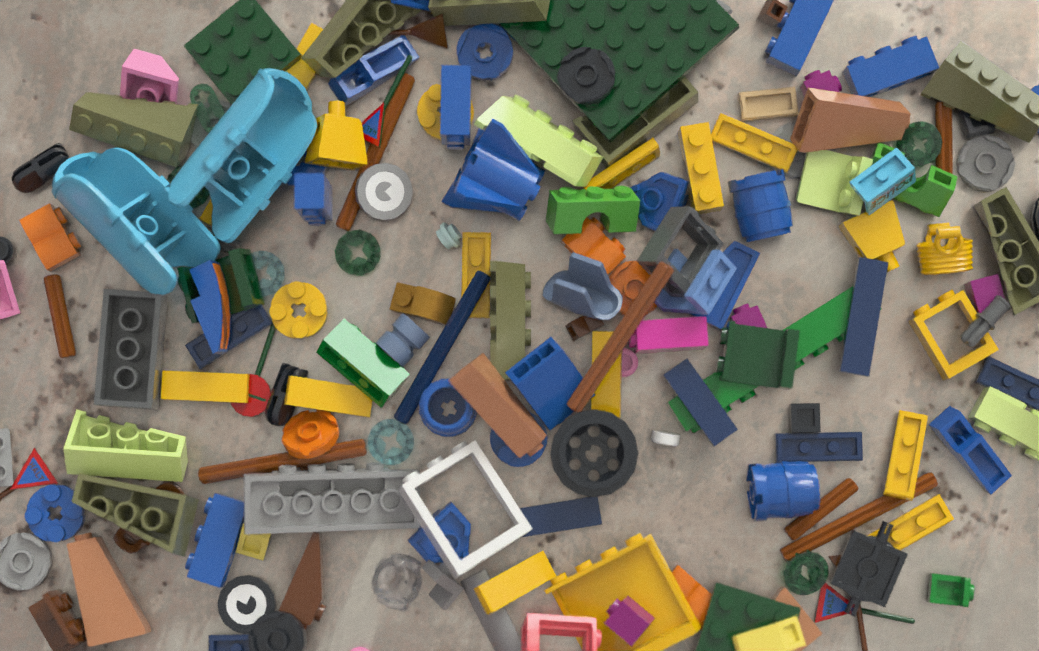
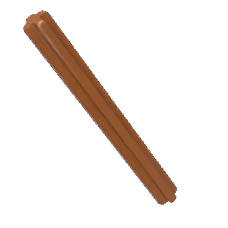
[336,73,415,231]
[567,261,674,412]
[198,439,367,484]
[780,472,938,562]

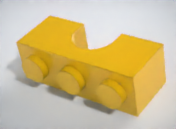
[678,122,724,215]

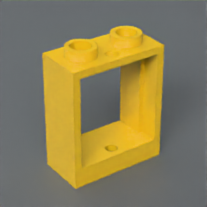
[908,289,999,380]

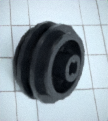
[550,409,638,497]

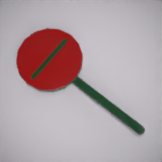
[230,324,276,417]

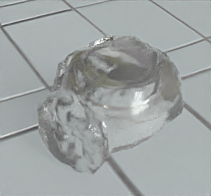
[371,552,423,612]

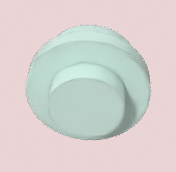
[436,222,462,250]

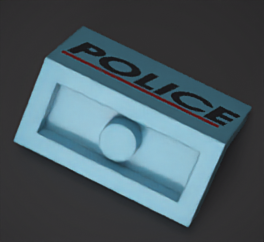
[850,148,916,215]

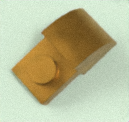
[389,282,456,325]

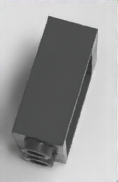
[637,206,724,298]

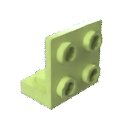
[795,150,873,216]

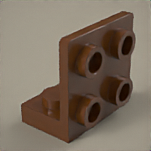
[28,589,87,651]

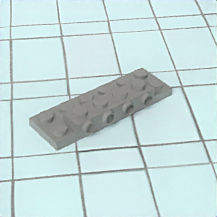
[244,462,420,534]

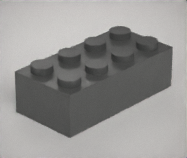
[94,289,168,410]

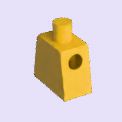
[305,101,367,171]
[838,200,905,272]

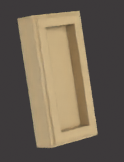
[738,87,799,122]

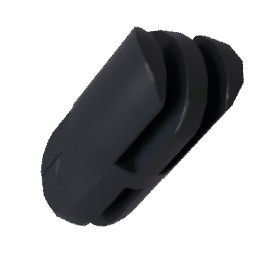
[11,143,69,193]
[265,363,309,426]

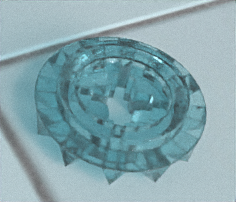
[251,251,285,297]
[368,419,414,465]

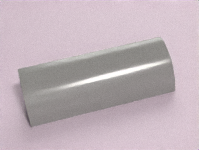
[460,568,521,651]

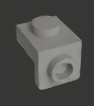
[422,559,464,610]

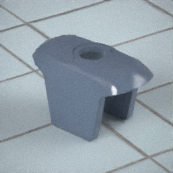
[543,252,623,320]

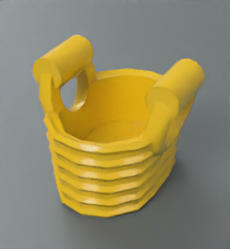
[916,222,973,275]

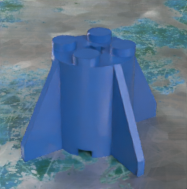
[441,118,545,221]

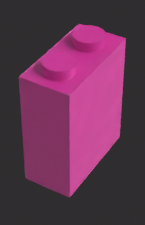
[628,316,708,354]

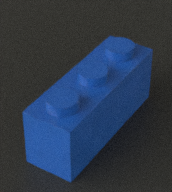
[765,0,834,77]
[842,36,939,97]
[294,173,333,226]
[185,493,244,588]

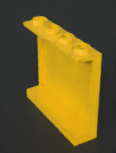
[544,533,701,651]

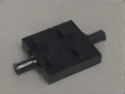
[830,520,908,617]

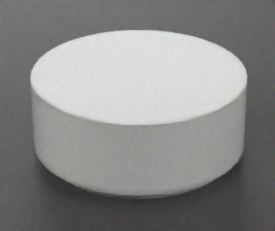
[651,430,681,446]

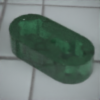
[190,84,225,134]

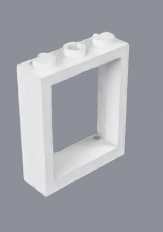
[398,440,532,579]

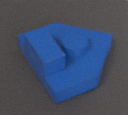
[630,172,689,231]
[408,501,471,563]

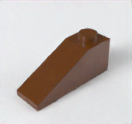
[278,532,326,626]

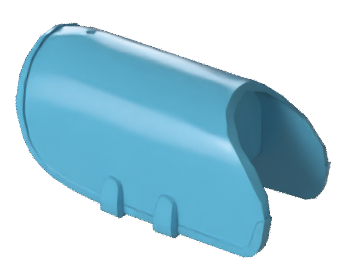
[168,68,317,243]
[51,147,221,295]

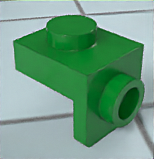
[927,573,975,607]

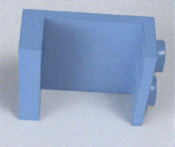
[654,249,737,315]

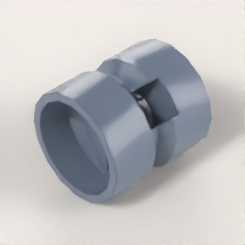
[376,313,430,367]

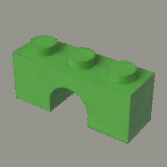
[870,143,958,217]
[546,186,640,234]

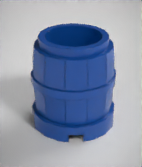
[728,169,793,242]
[419,379,477,437]
[746,461,820,522]

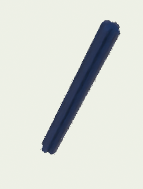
[394,270,491,424]

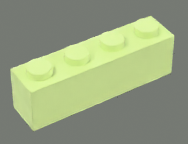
[474,95,603,187]
[968,386,1039,461]
[63,410,188,482]

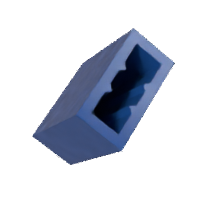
[440,65,471,150]
[505,337,595,430]

